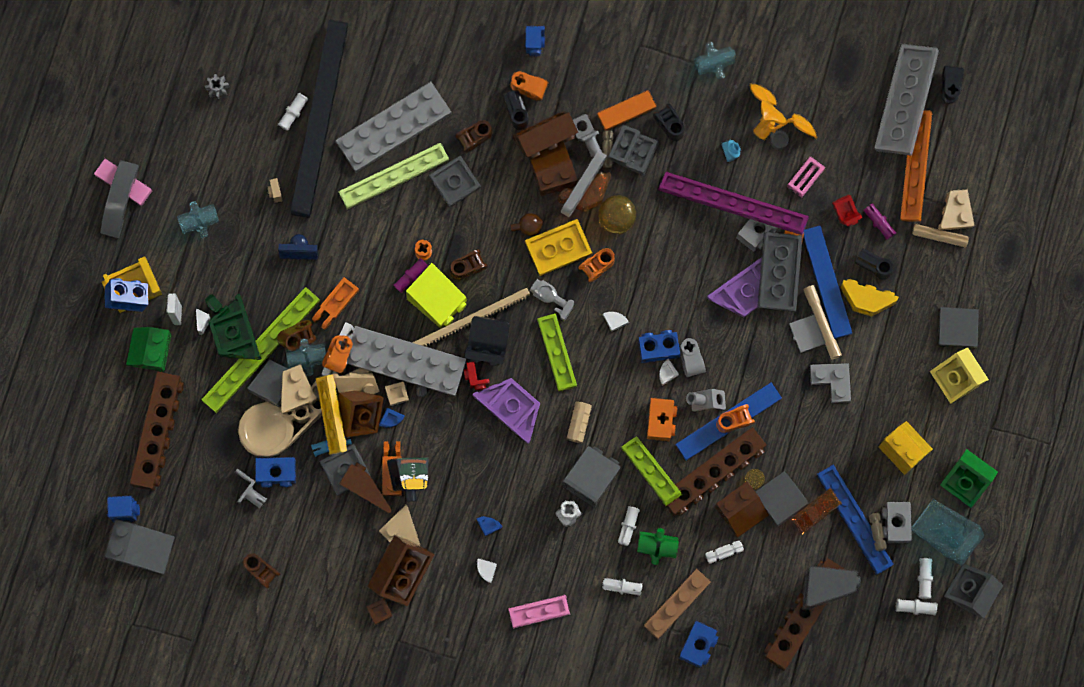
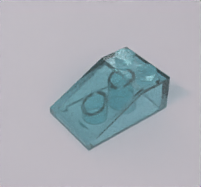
[911,499,984,566]

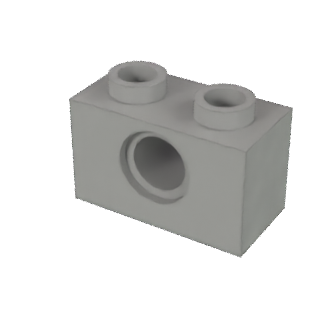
[736,219,778,252]
[882,502,912,543]

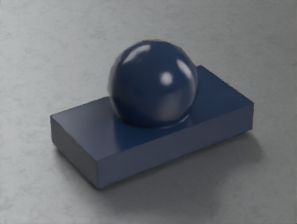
[278,234,318,260]

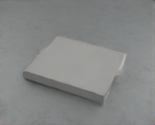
[789,315,825,353]

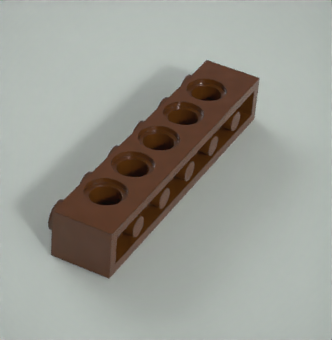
[130,371,184,491]
[659,427,767,517]
[764,558,846,671]

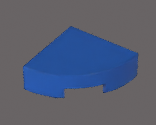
[379,408,405,428]
[476,516,502,536]

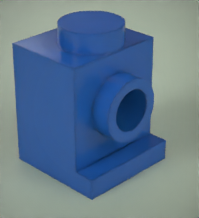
[526,26,545,56]

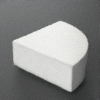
[603,312,629,332]
[659,359,679,386]
[477,559,497,583]

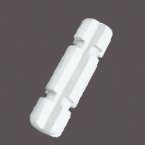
[706,541,743,563]

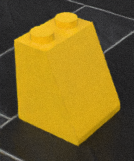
[879,421,933,475]

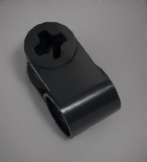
[942,66,964,104]
[653,103,684,141]

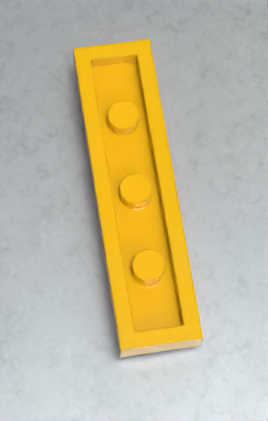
[316,375,347,455]

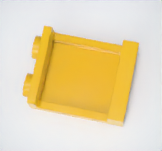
[102,256,162,313]

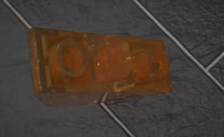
[558,172,611,212]
[791,488,842,534]

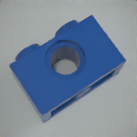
[256,457,296,487]
[108,496,140,522]
[679,621,719,668]

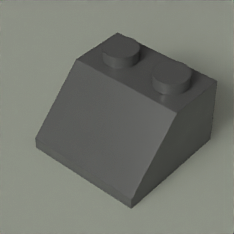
[944,564,1003,618]

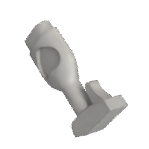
[530,279,574,321]

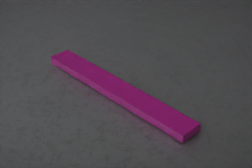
[659,172,809,235]

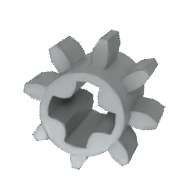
[205,74,229,99]

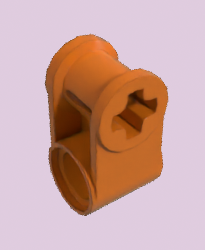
[510,71,548,101]
[578,248,614,283]
[322,335,352,374]
[716,404,755,433]

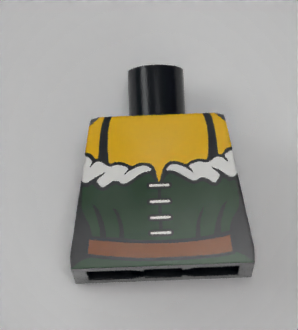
[387,458,429,502]

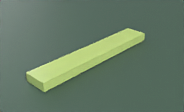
[339,143,449,209]

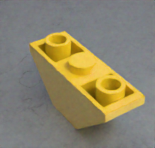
[840,279,898,317]

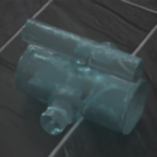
[694,42,736,79]
[177,201,220,238]
[286,339,326,376]

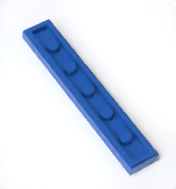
[803,226,852,339]
[675,382,782,461]
[817,464,894,575]

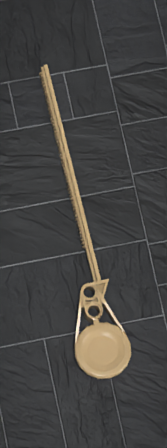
[238,288,530,458]

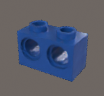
[105,278,148,312]
[638,330,680,363]

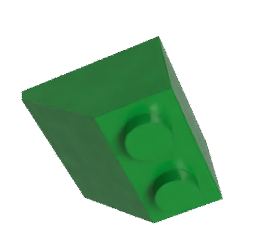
[126,327,172,372]
[940,449,998,508]

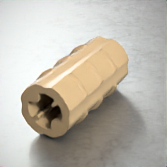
[567,402,592,443]

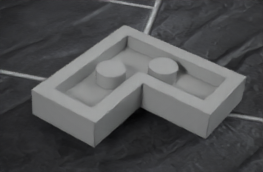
[810,363,851,403]

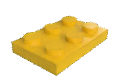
[525,219,592,276]

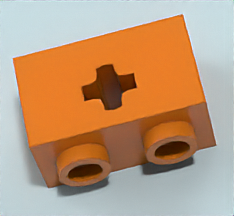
[647,398,677,441]

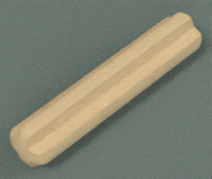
[913,224,969,247]

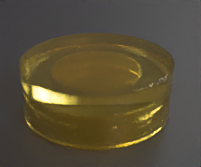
[745,469,765,489]

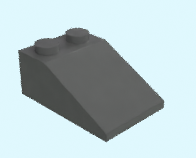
[105,520,175,574]

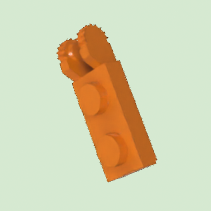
[312,277,359,330]
[382,441,402,496]

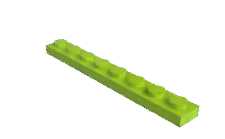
[201,287,320,413]

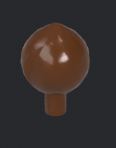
[510,213,543,236]

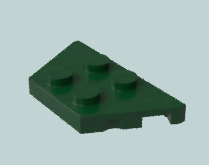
[208,293,262,360]

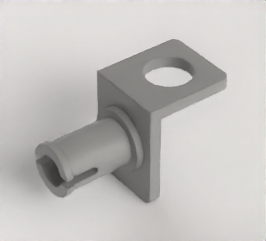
[573,114,602,157]
[686,389,726,412]
[235,469,267,509]

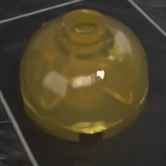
[599,195,636,234]

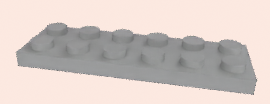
[875,44,939,156]
[335,82,451,173]
[347,326,466,396]

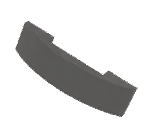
[100,160,139,238]

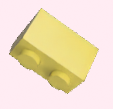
[930,348,989,404]

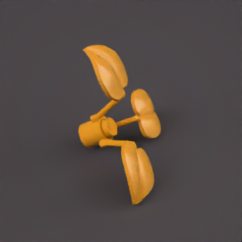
[749,83,817,140]

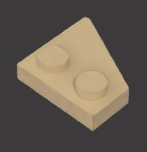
[938,190,974,231]
[280,365,316,415]
[332,373,380,394]
[379,505,420,546]

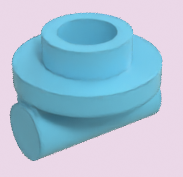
[722,140,740,162]

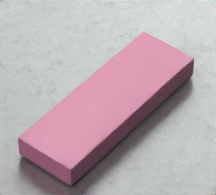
[94,159,152,206]
[508,595,570,628]

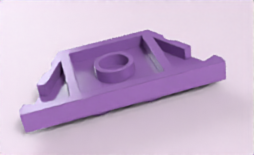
[707,257,762,317]
[472,378,540,444]

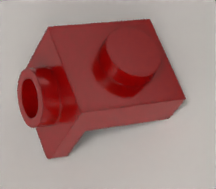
[832,194,862,226]
[463,362,490,391]

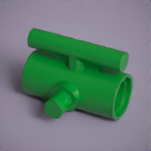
[637,528,679,565]

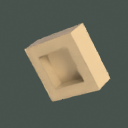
[267,178,282,203]
[385,382,409,406]

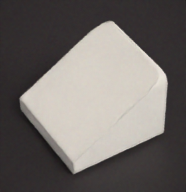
[196,309,211,335]

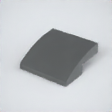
[608,125,658,175]
[756,471,809,527]

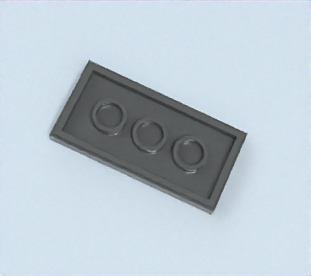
[757,232,802,312]

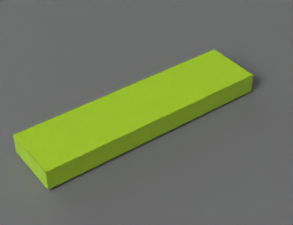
[537,313,577,392]
[621,436,681,506]

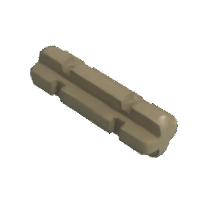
[602,131,613,168]
[869,513,887,551]

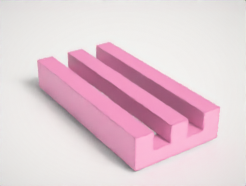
[787,157,825,198]

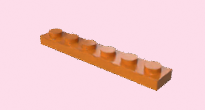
[901,111,932,222]

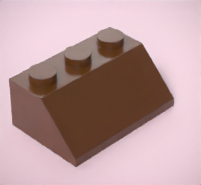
[512,111,578,159]
[368,535,435,606]

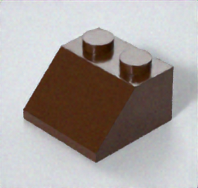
[338,391,384,437]
[715,481,769,538]

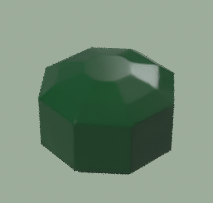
[205,294,223,313]

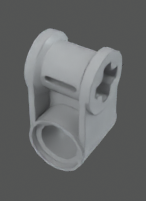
[679,338,706,377]

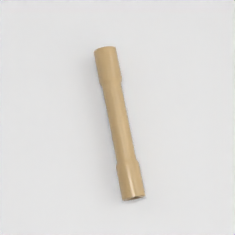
[803,285,842,360]

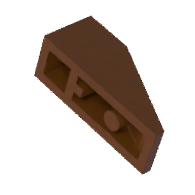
[339,462,392,513]

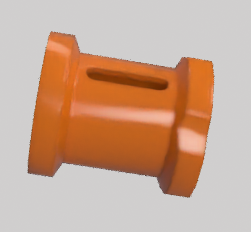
[415,240,432,261]

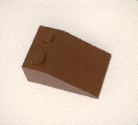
[528,140,577,196]

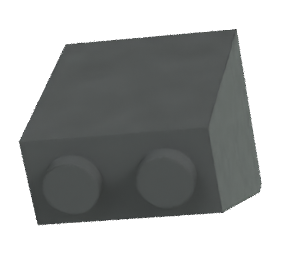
[562,446,621,508]
[802,566,860,610]

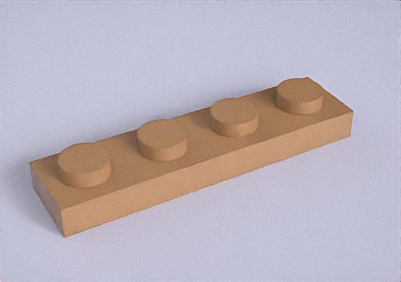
[644,569,711,639]

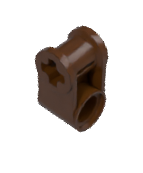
[455,120,492,153]
[450,249,488,280]
[277,320,316,351]
[243,554,280,589]

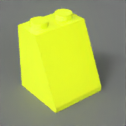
[406,263,467,329]

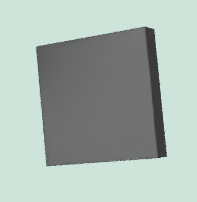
[429,156,481,208]
[938,307,979,348]
[247,359,288,407]
[320,444,372,496]

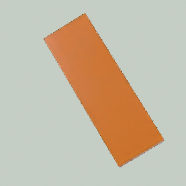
[597,90,656,131]

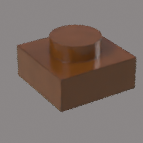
[367,598,393,625]

